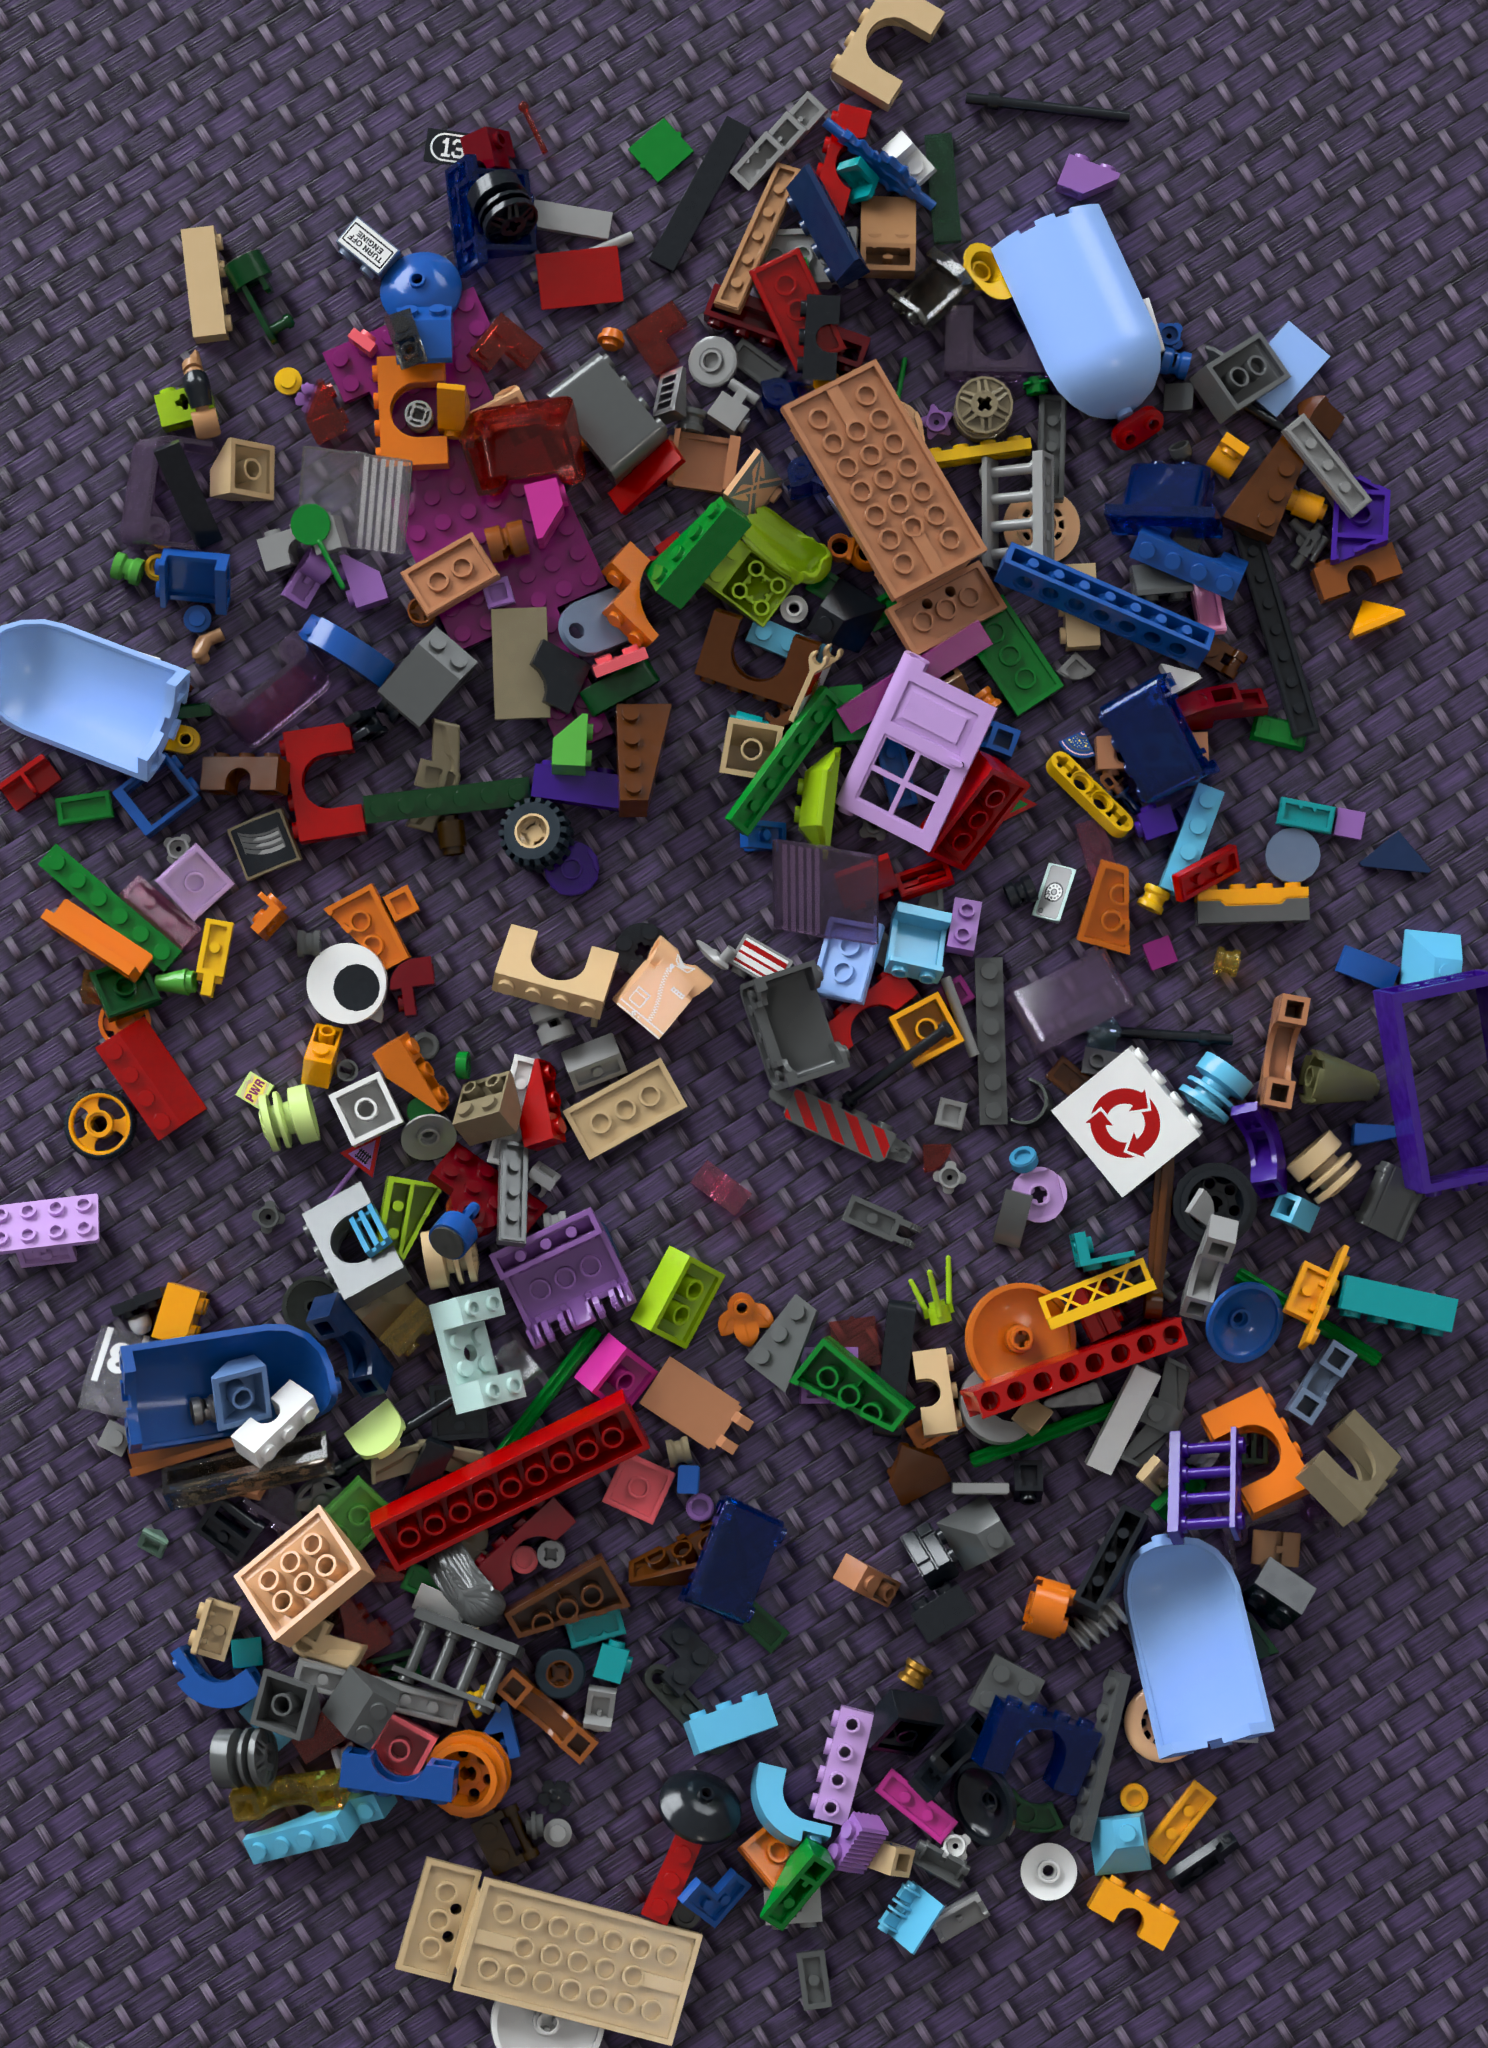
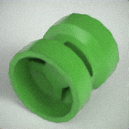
[110,552,146,586]

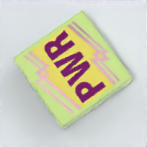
[235,1071,275,1109]

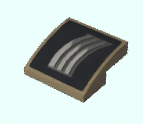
[227,808,303,881]

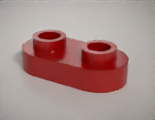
[1111,406,1164,451]

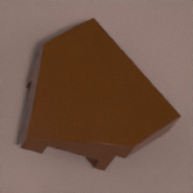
[887,1442,952,1506]

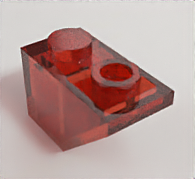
[304,378,349,445]

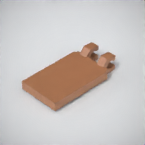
[639,1356,754,1455]

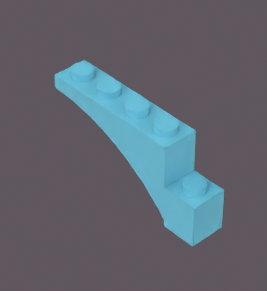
[242,1790,398,1865]

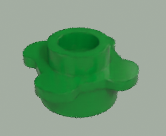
[1022,375,1050,397]

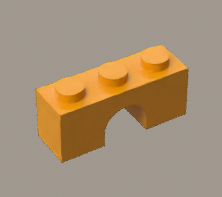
[1086,1874,1180,1951]

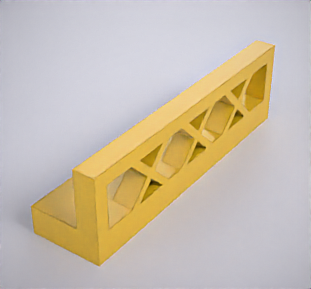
[1038,1257,1157,1330]

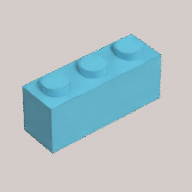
[683,1691,778,1756]

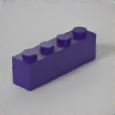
[531,760,619,812]

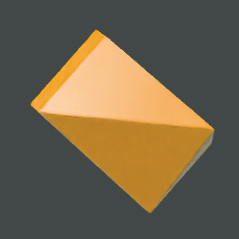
[1348,600,1406,640]

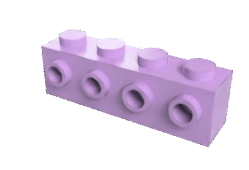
[809,1704,874,1825]

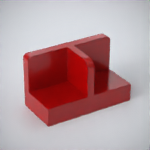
[0,754,63,812]

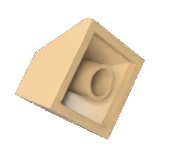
[210,437,275,501]

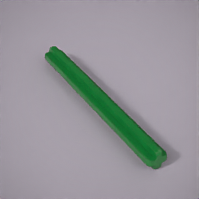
[1234,1268,1382,1366]
[495,1326,602,1451]
[969,1400,1115,1468]

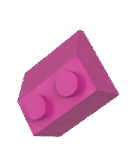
[524,477,569,549]
[574,1333,658,1406]

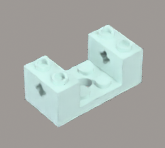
[429,1287,527,1415]

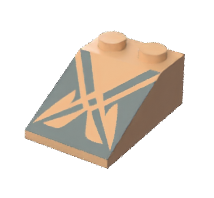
[723,448,783,516]

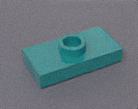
[1275,797,1336,835]
[565,1609,626,1649]

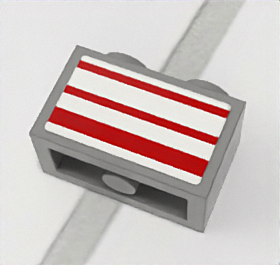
[728,933,794,979]

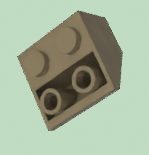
[452,1071,522,1146]

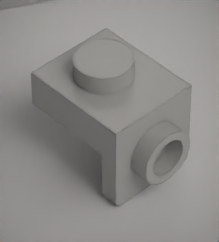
[583,1684,617,1732]

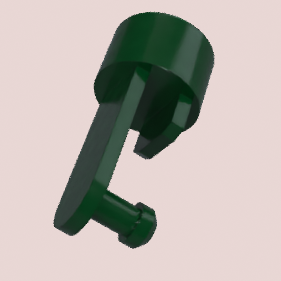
[224,249,295,345]

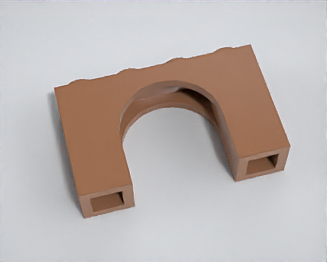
[1256,993,1311,1113]

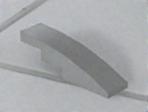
[730,91,829,191]

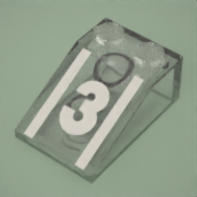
[78,1325,157,1418]

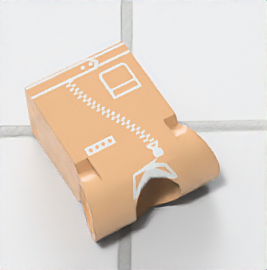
[612,935,714,1040]

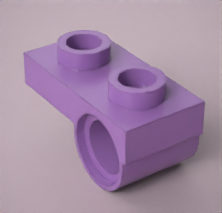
[281,547,335,609]
[945,897,982,957]

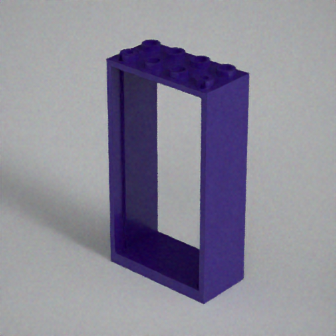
[1373,969,1488,1197]

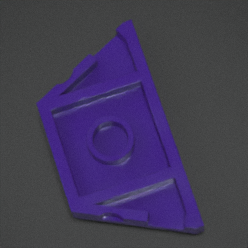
[1330,475,1391,565]

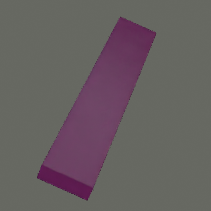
[836,620,993,733]

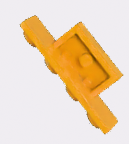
[1282,1244,1350,1350]

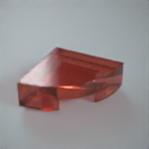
[923,1144,951,1173]

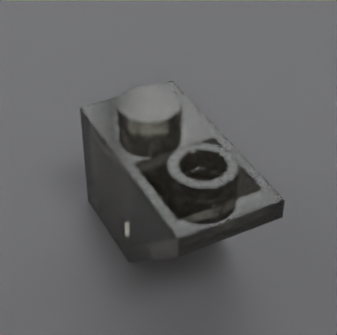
[384,308,428,370]

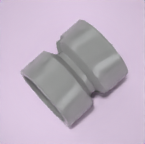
[528,1004,576,1046]

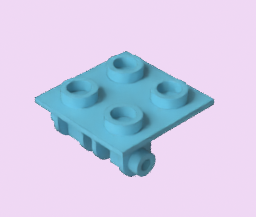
[877,1879,945,1955]

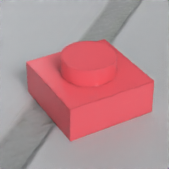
[347,328,378,359]

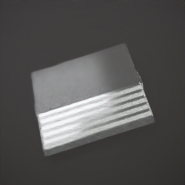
[298,446,413,554]

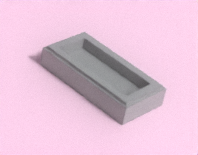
[951,1482,1009,1495]

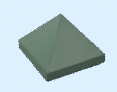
[137,1528,169,1559]

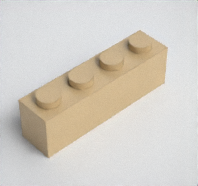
[181,225,233,344]

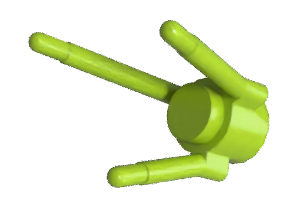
[908,1255,955,1326]

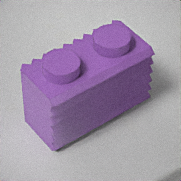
[828,1811,889,1875]

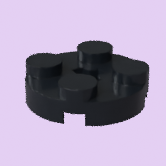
[615,923,669,976]

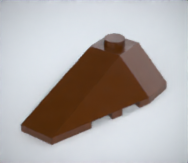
[629,1514,746,1587]

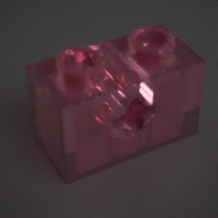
[690,1160,752,1217]

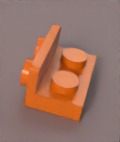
[251,891,289,942]

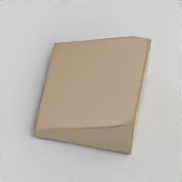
[1011,1400,1053,1437]

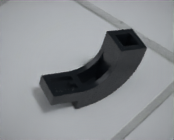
[908,1711,996,1803]

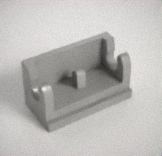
[932,1890,990,1943]

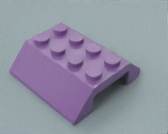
[489,1207,637,1350]

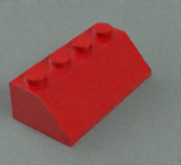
[919,750,1031,871]
[95,1016,207,1141]

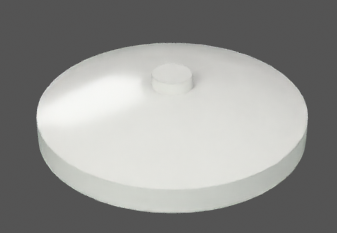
[490,2001,604,2048]

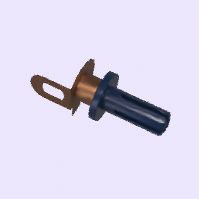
[1100,773,1140,815]

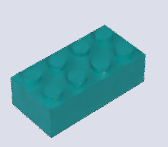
[1333,1275,1459,1337]

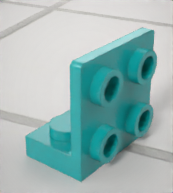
[1069,1231,1136,1272]

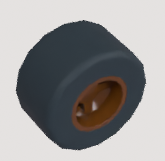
[535,1647,586,1700]

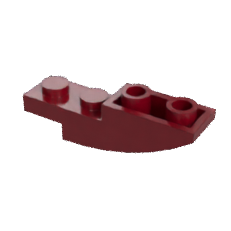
[1152,683,1269,733]

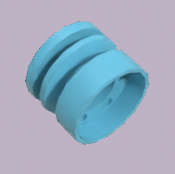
[1178,1051,1254,1124]

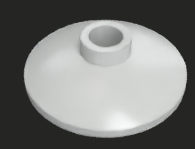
[1020,1843,1077,1900]

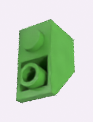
[552,713,593,776]

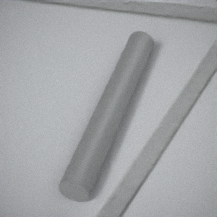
[940,976,980,1058]

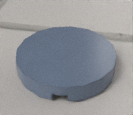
[1265,828,1321,883]

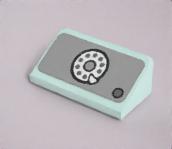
[1032,863,1076,924]

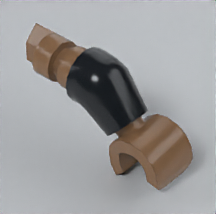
[182,349,221,440]

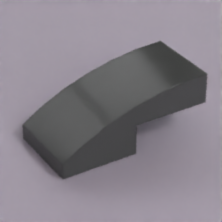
[992,1188,1033,1249]

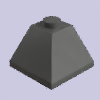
[936,1495,1015,1571]

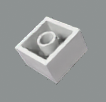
[328,1072,406,1147]

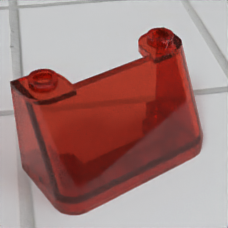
[459,396,586,496]

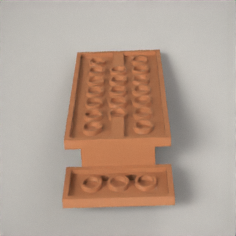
[780,359,1007,656]

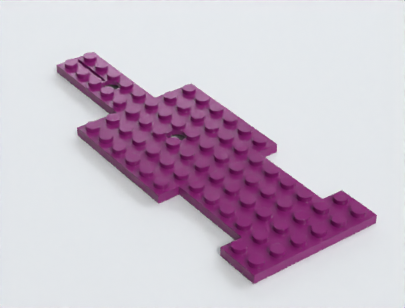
[322,287,613,746]

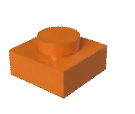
[382,885,420,923]

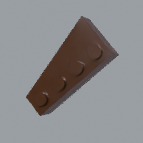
[504,1552,631,1639]

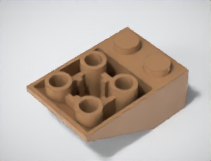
[860,196,916,279]

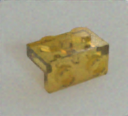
[379,1298,435,1357]

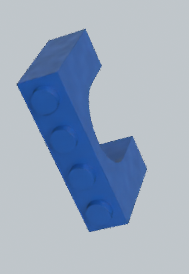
[1129,519,1249,600]

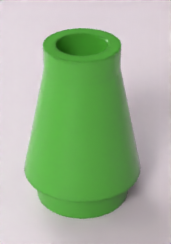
[154,968,198,996]

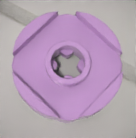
[1011,1167,1067,1223]

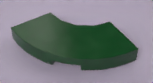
[1012,1788,1064,1833]

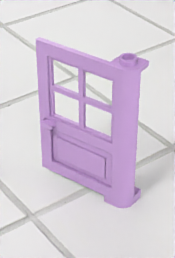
[835,650,998,852]

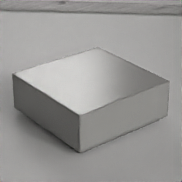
[934,1097,968,1131]

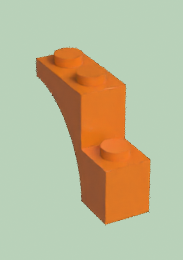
[601,541,659,648]

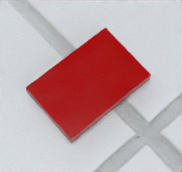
[535,246,624,310]

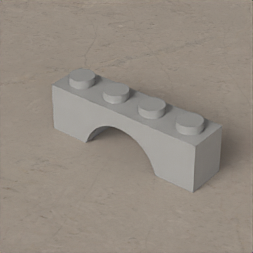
[1179,1214,1239,1322]

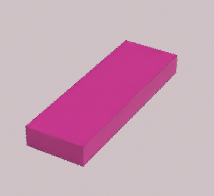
[874,1768,959,1844]

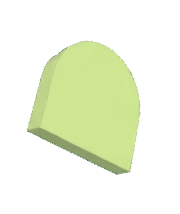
[344,1398,406,1460]

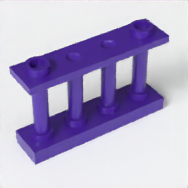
[1167,1426,1246,1545]

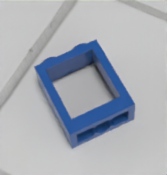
[112,752,202,839]

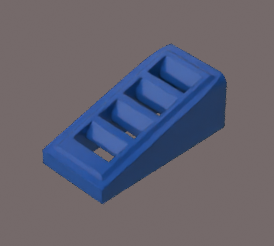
[1350,1123,1397,1146]

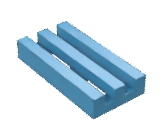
[348,1203,393,1258]

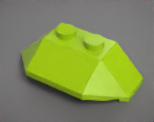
[794,747,841,861]

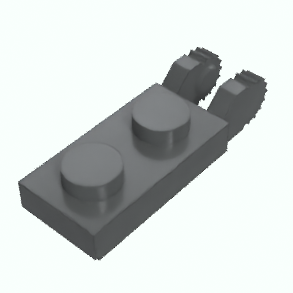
[841,1194,923,1250]

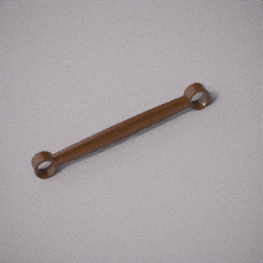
[1143,1156,1175,1320]

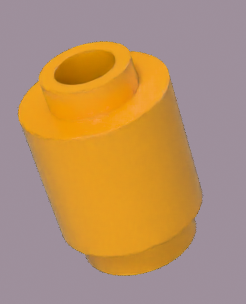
[1286,488,1328,524]

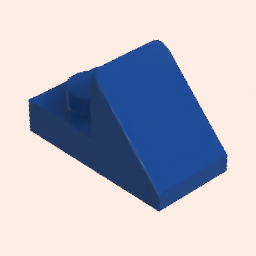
[740,820,786,852]
[483,1700,522,1759]

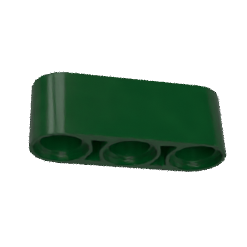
[579,658,660,718]

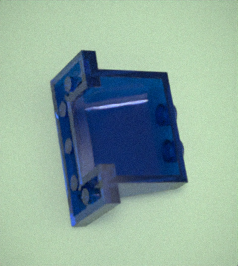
[445,154,537,278]
[1104,461,1223,538]

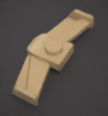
[291,1619,368,1669]

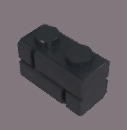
[901,1522,959,1591]

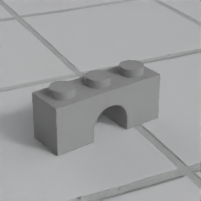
[257,512,350,573]

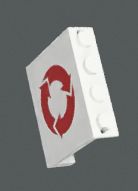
[1051,1045,1203,1198]

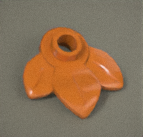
[718,1292,774,1347]

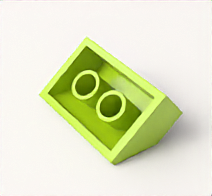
[630,1245,725,1349]

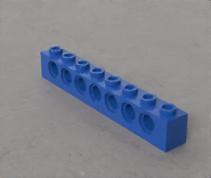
[994,542,1216,670]

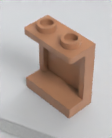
[667,427,741,495]

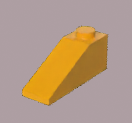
[437,383,470,440]

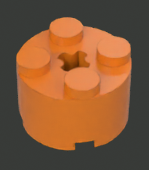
[1022,1575,1076,1640]

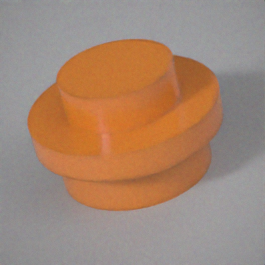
[597,327,625,352]

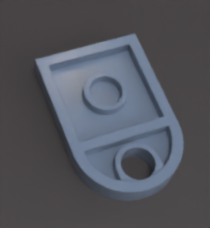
[558,587,629,656]

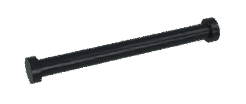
[842,1021,954,1108]

